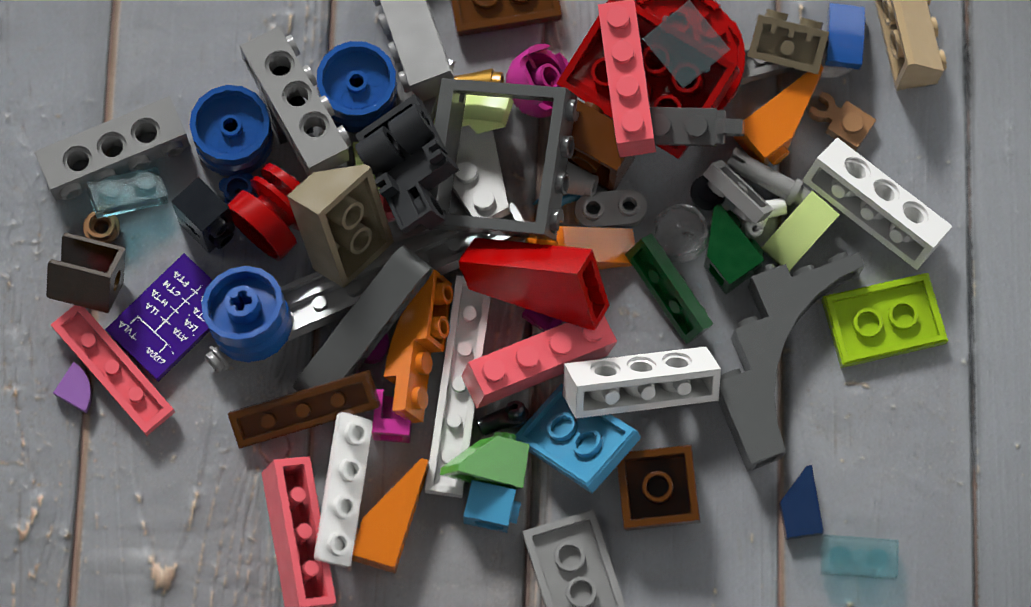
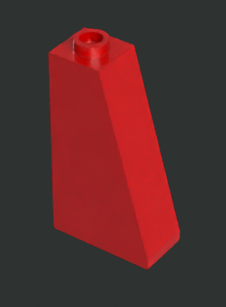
[459,238,610,330]

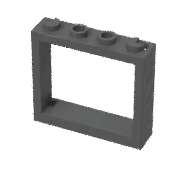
[430,78,579,241]

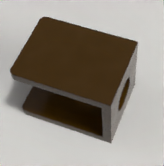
[46,233,126,313]

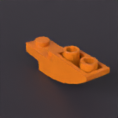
[384,269,453,423]

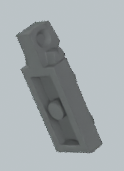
[650,107,745,147]

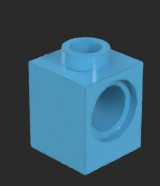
[464,480,521,533]

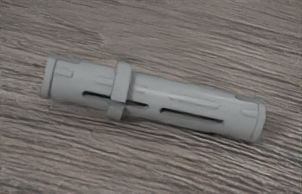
[726,147,830,207]

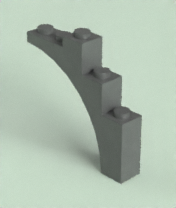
[718,252,865,472]

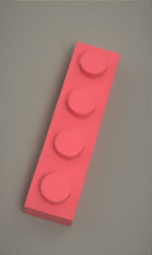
[51,305,175,436]

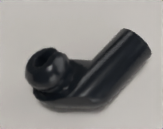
[476,401,529,437]

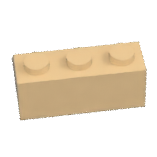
[875,0,947,91]

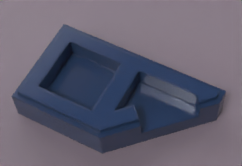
[779,465,824,540]

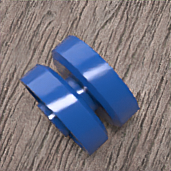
[317,41,397,132]
[189,85,274,176]
[201,266,293,363]

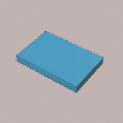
[516,383,641,494]

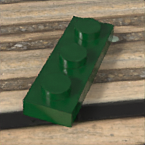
[625,233,713,345]

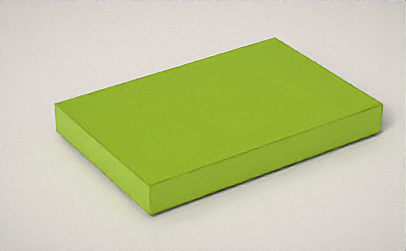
[821,273,948,368]

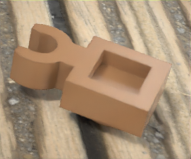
[808,92,876,151]

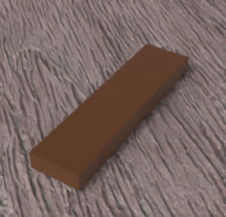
[228,370,381,449]

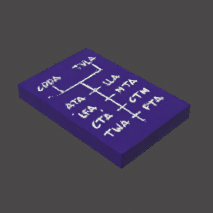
[105,253,213,382]

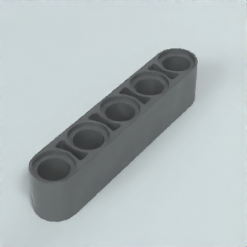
[293,245,433,391]

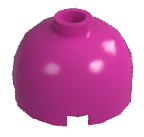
[506,44,569,118]

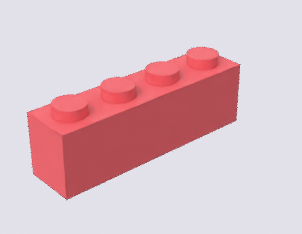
[598,0,656,158]
[461,316,617,409]
[261,456,336,607]

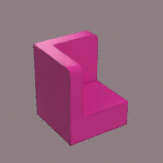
[372,389,412,443]

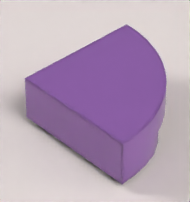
[53,362,92,414]

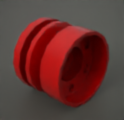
[227,163,301,261]

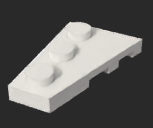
[452,125,510,219]

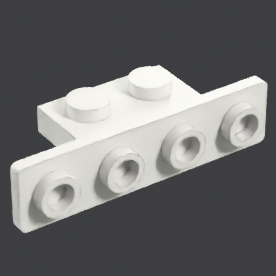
[314,412,373,567]

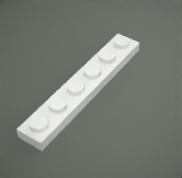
[425,276,491,498]

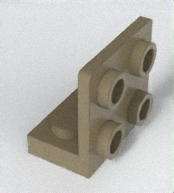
[748,9,829,74]

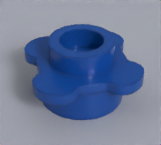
[218,173,258,204]

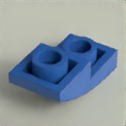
[825,3,865,70]

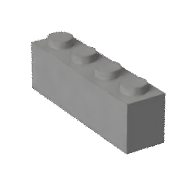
[373,0,455,102]

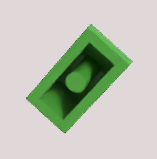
[440,432,530,489]

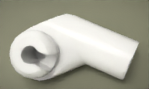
[741,197,787,238]

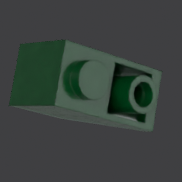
[704,203,764,295]

